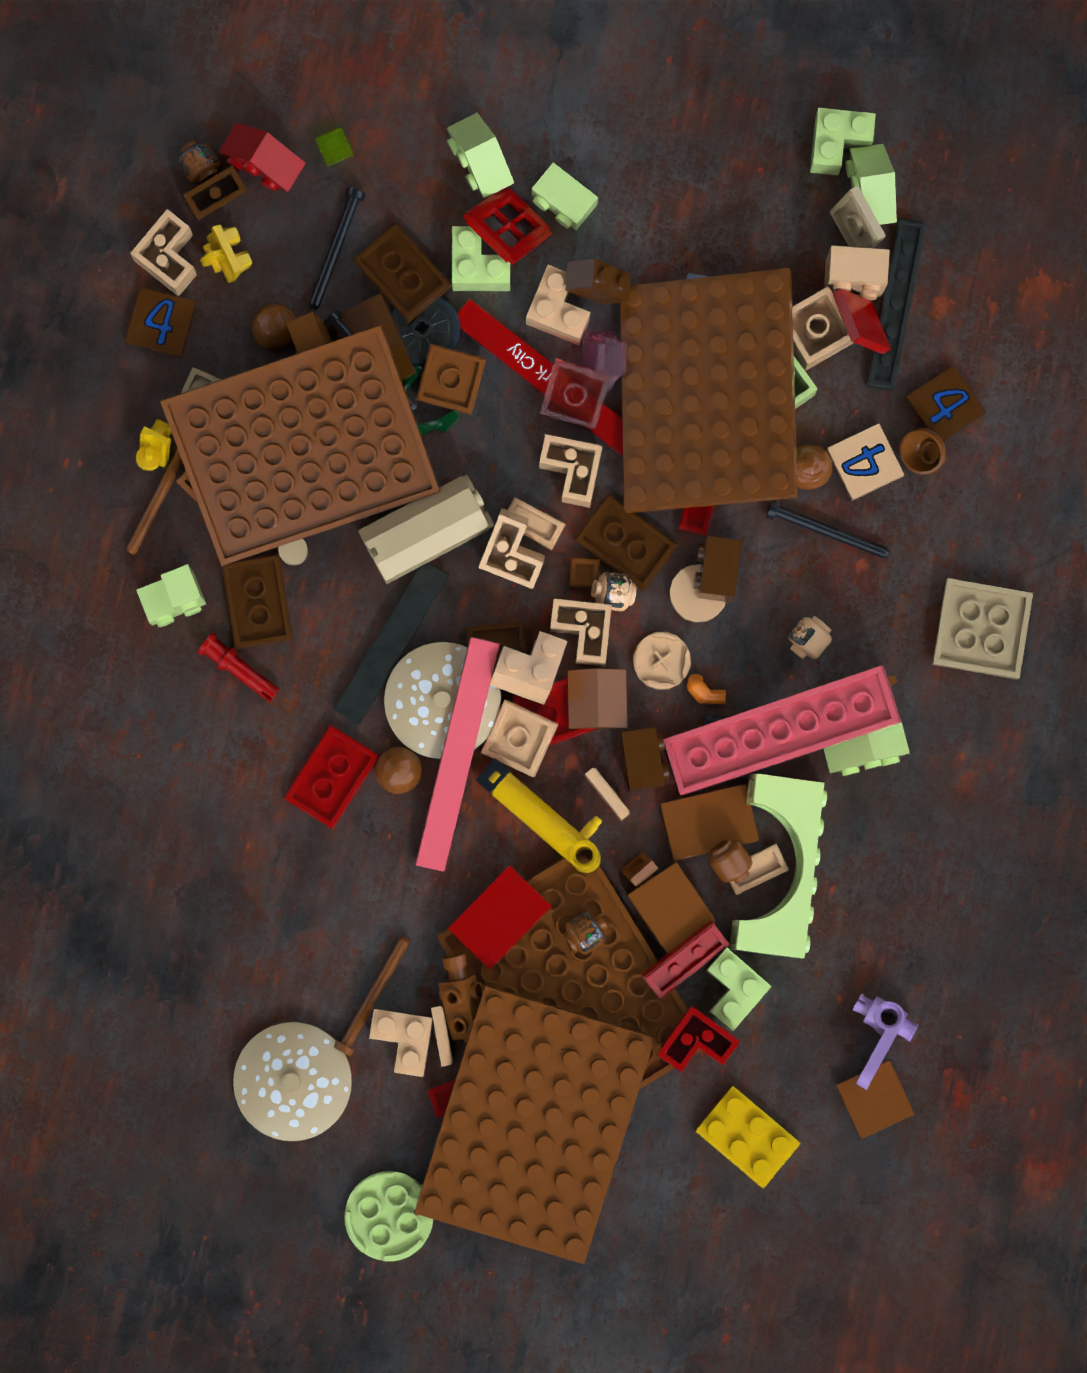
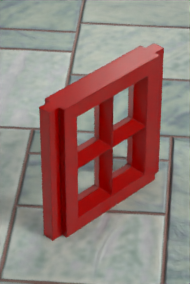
[463,187,553,265]

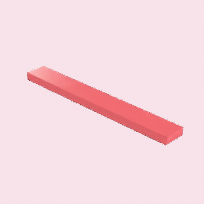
[415,637,500,872]

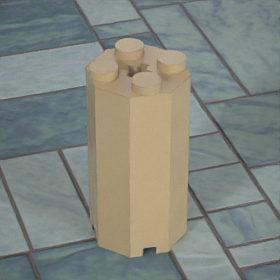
[358,475,494,584]

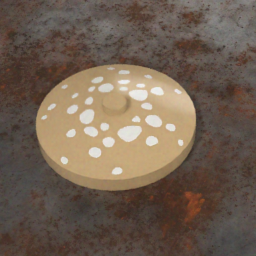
[384,642,501,759]
[233,1022,352,1141]

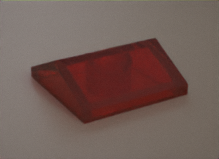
[540,358,611,430]

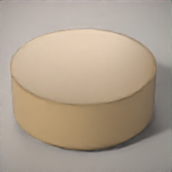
[278,539,308,565]

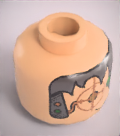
[591,572,636,611]
[788,616,832,659]

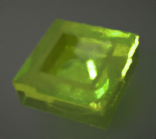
[315,127,354,167]

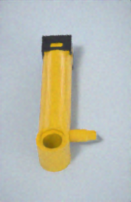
[476,758,602,873]

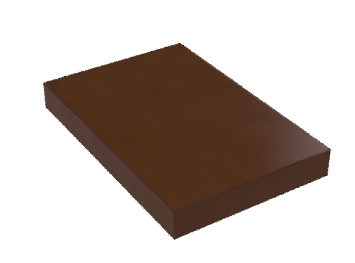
[352,223,452,323]
[336,293,417,380]
[574,494,678,592]
[222,554,293,650]

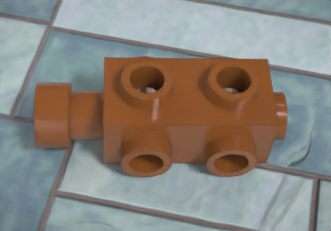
[439,952,483,1043]

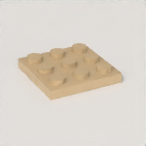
[932,578,1033,680]

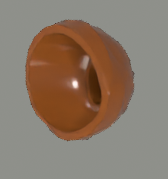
[251,303,296,350]
[900,428,947,474]
[796,444,833,490]
[375,746,422,794]

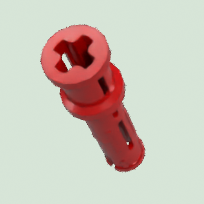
[197,633,280,703]

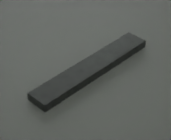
[866,218,927,392]
[334,563,449,725]

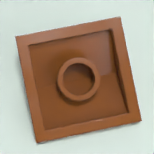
[568,669,627,729]

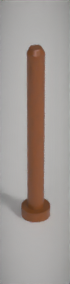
[126,448,183,555]
[334,937,409,1057]

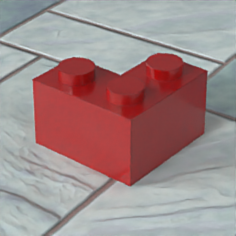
[219,123,306,192]
[656,1006,740,1072]

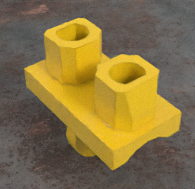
[200,224,252,283]
[136,419,172,471]

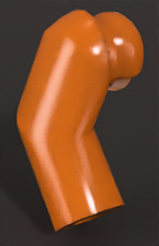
[687,674,726,704]

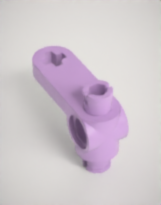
[853,994,919,1090]

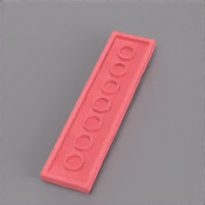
[664,666,902,795]

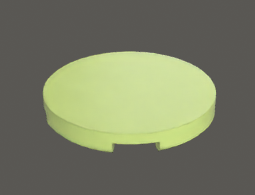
[344,1171,433,1261]

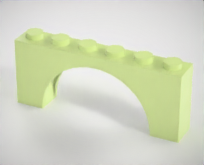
[729,774,827,958]

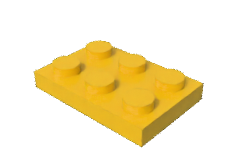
[695,1086,801,1189]

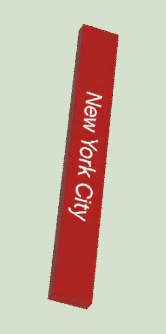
[457,299,623,457]

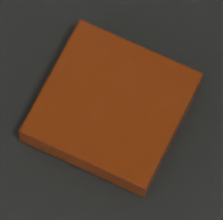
[416,344,486,415]
[836,1060,915,1139]

